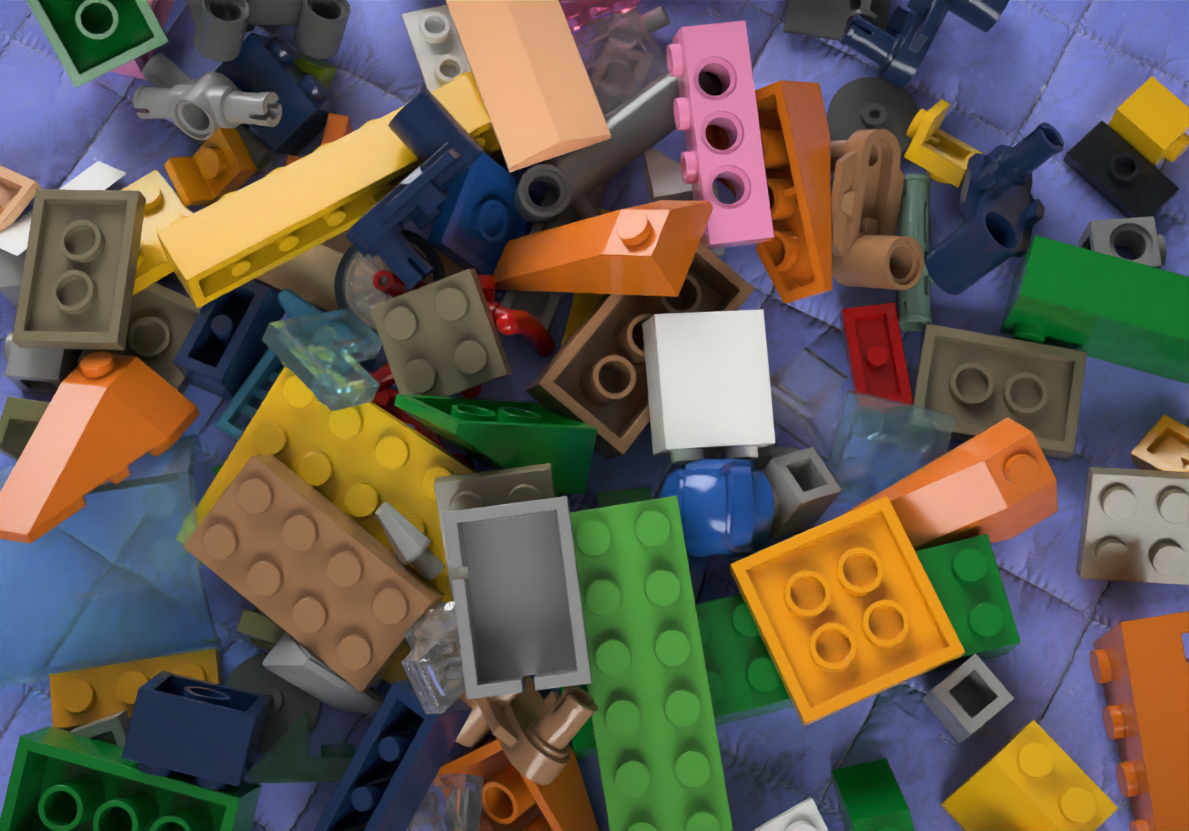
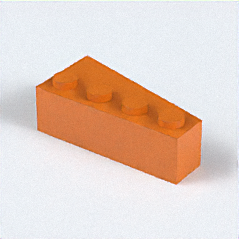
[1089,611,1189,831]

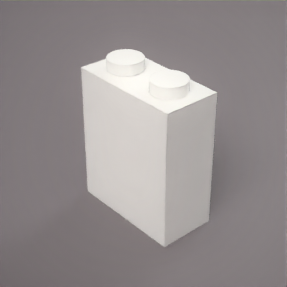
[642,309,775,464]

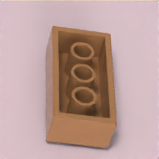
[525,242,754,460]
[183,454,446,693]

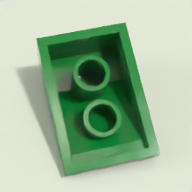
[394,394,597,497]

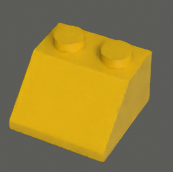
[940,720,1118,831]

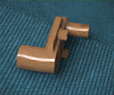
[830,129,924,290]
[450,674,598,785]

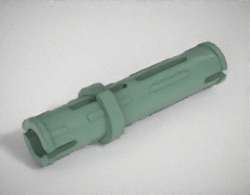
[897,173,935,332]

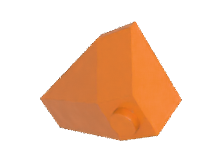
[492,200,713,297]

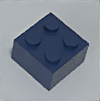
[122,670,272,790]

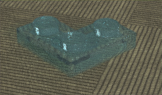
[262,308,382,411]

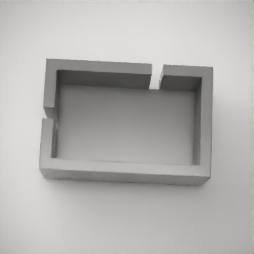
[443,496,592,700]

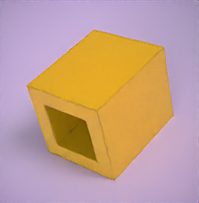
[1108,76,1189,167]

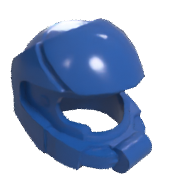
[660,458,774,559]

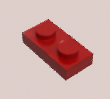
[840,302,913,416]

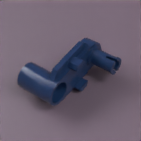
[840,0,1009,90]
[345,89,484,292]
[925,122,1064,295]

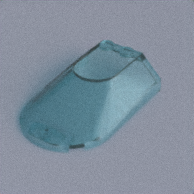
[0,434,222,687]

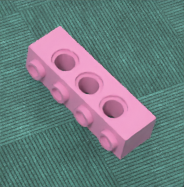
[666,20,774,249]

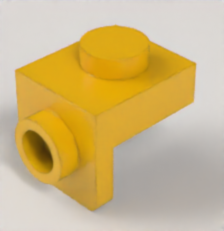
[904,99,984,188]

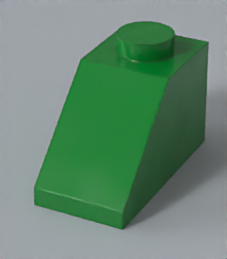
[830,758,915,831]

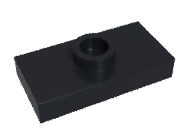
[1063,120,1180,218]

